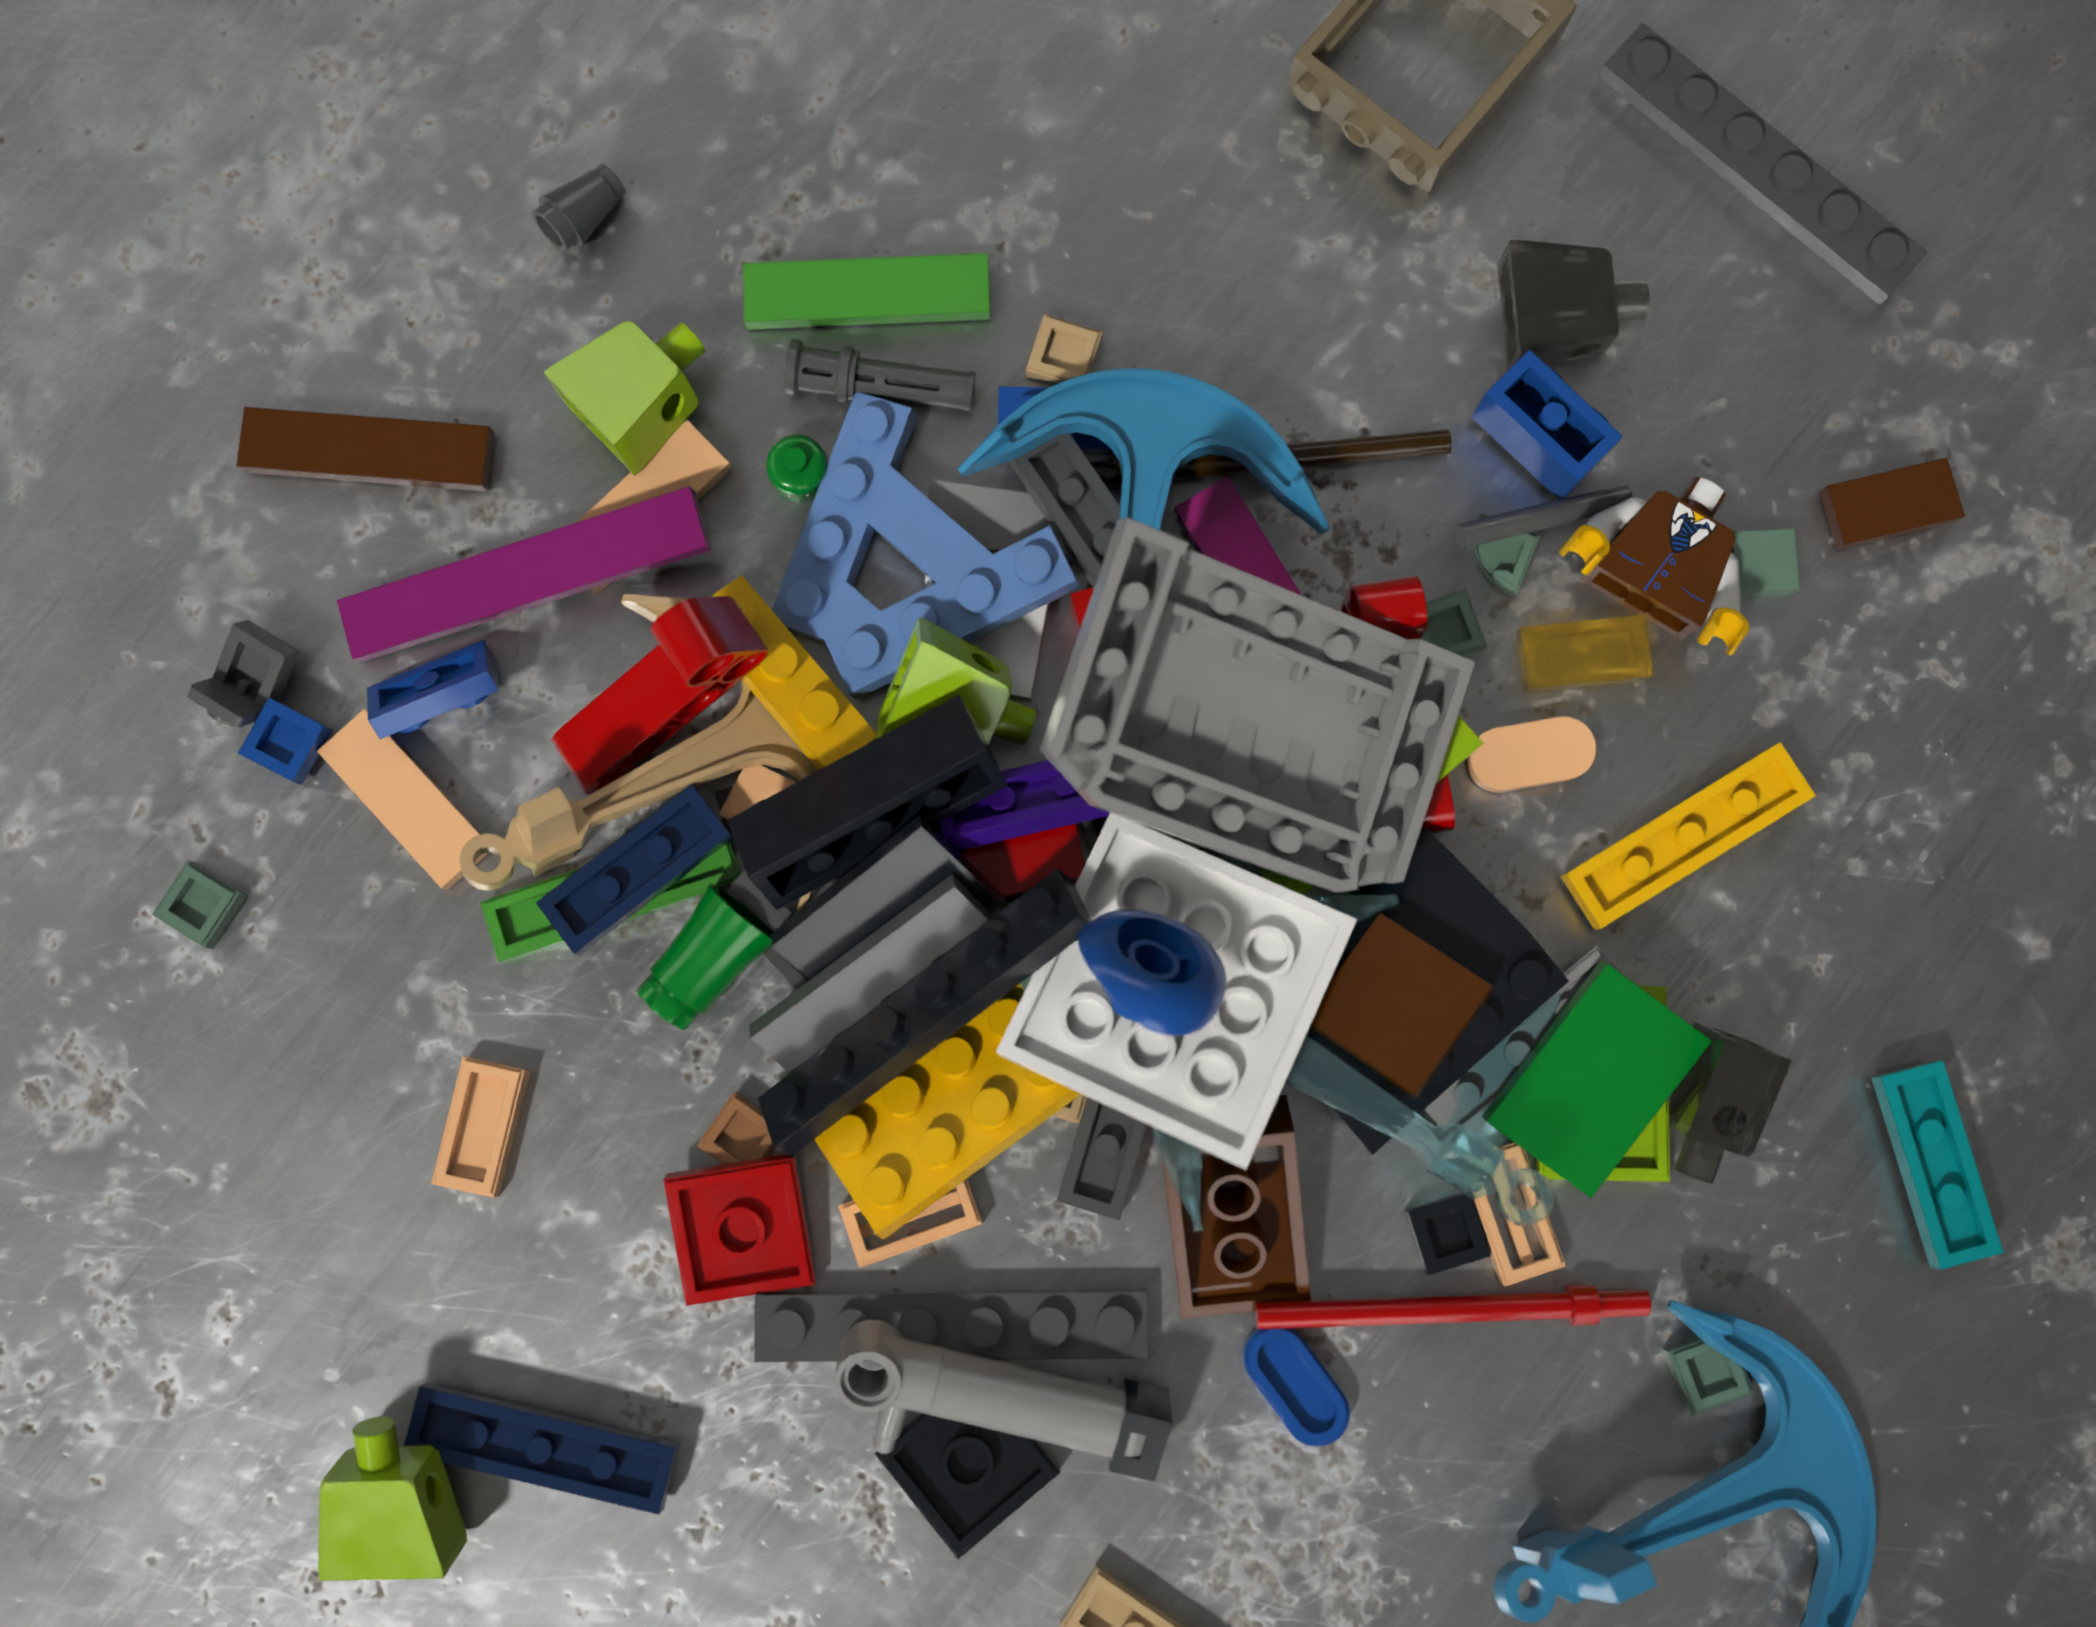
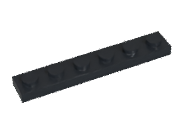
[758,868,1092,1157]

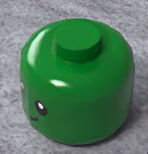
[766,434,828,503]

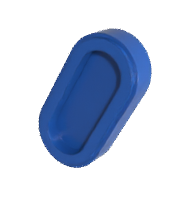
[1242,1328,1350,1447]

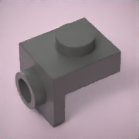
[187,620,300,727]

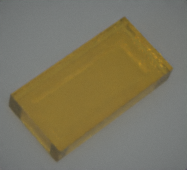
[1516,615,1654,693]

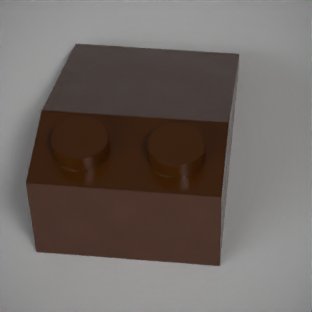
[1159,1095,1311,1319]

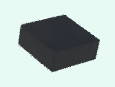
[1404,1191,1491,1275]

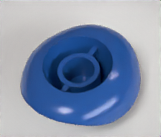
[1077,909,1226,1036]

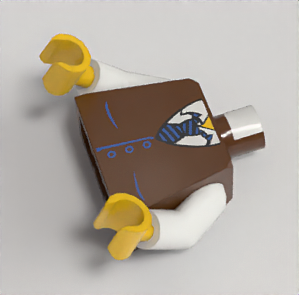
[1558,477,1750,656]

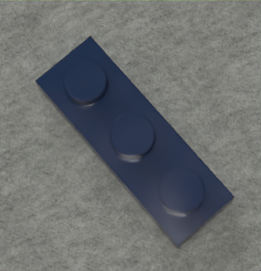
[536,784,734,956]

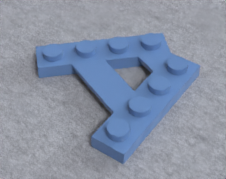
[772,392,1080,700]

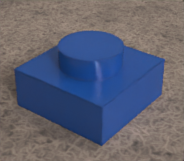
[238,698,332,785]

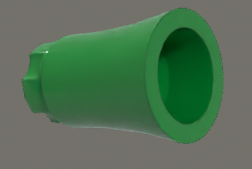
[637,883,774,1031]

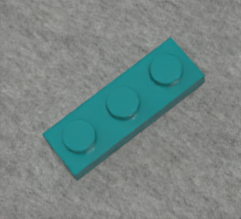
[1871,1060,2004,1270]

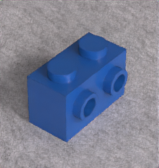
[1471,350,1623,500]

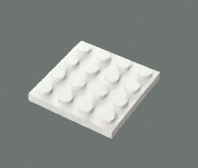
[996,813,1357,1171]

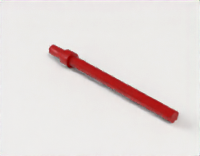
[1255,1284,1651,1330]

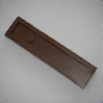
[236,407,495,492]

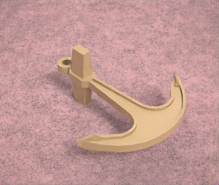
[459,594,818,914]

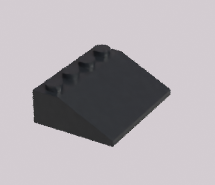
[1291,827,1569,1155]

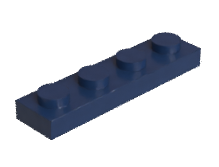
[404,1383,680,1515]

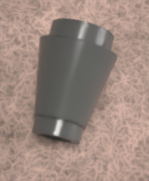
[532,164,625,252]

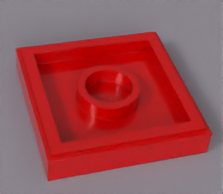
[663,1154,817,1306]

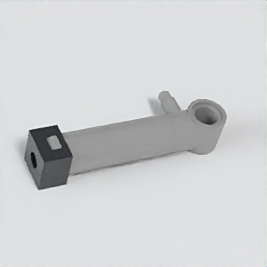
[834,1319,1173,1482]

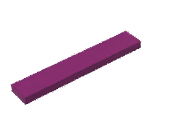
[336,486,712,662]

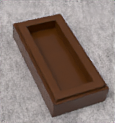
[1819,457,1965,550]

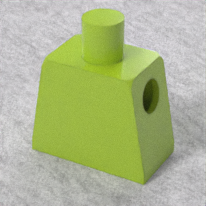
[543,321,706,476]
[875,617,1036,745]
[318,1417,468,1581]

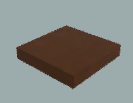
[1310,913,1493,1099]

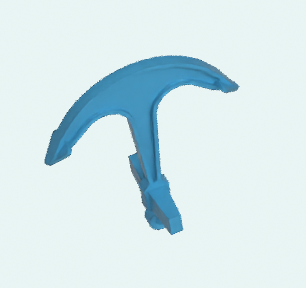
[958,368,1330,535]
[1493,1300,1877,1627]

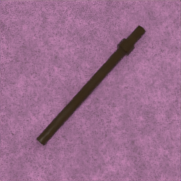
[1090,429,1452,486]

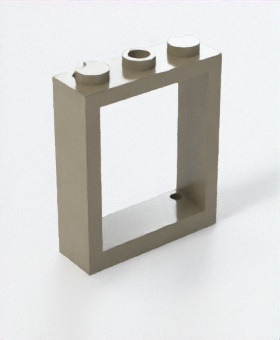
[1288,0,1577,193]

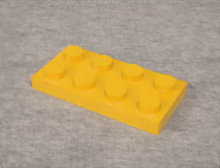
[814,983,1081,1240]

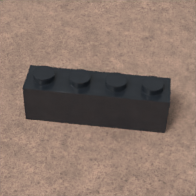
[728,695,1008,910]

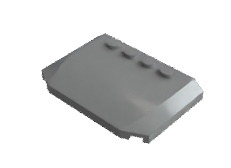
[1040,517,1475,893]

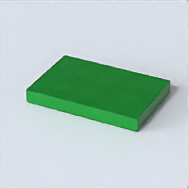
[1482,960,1712,1198]

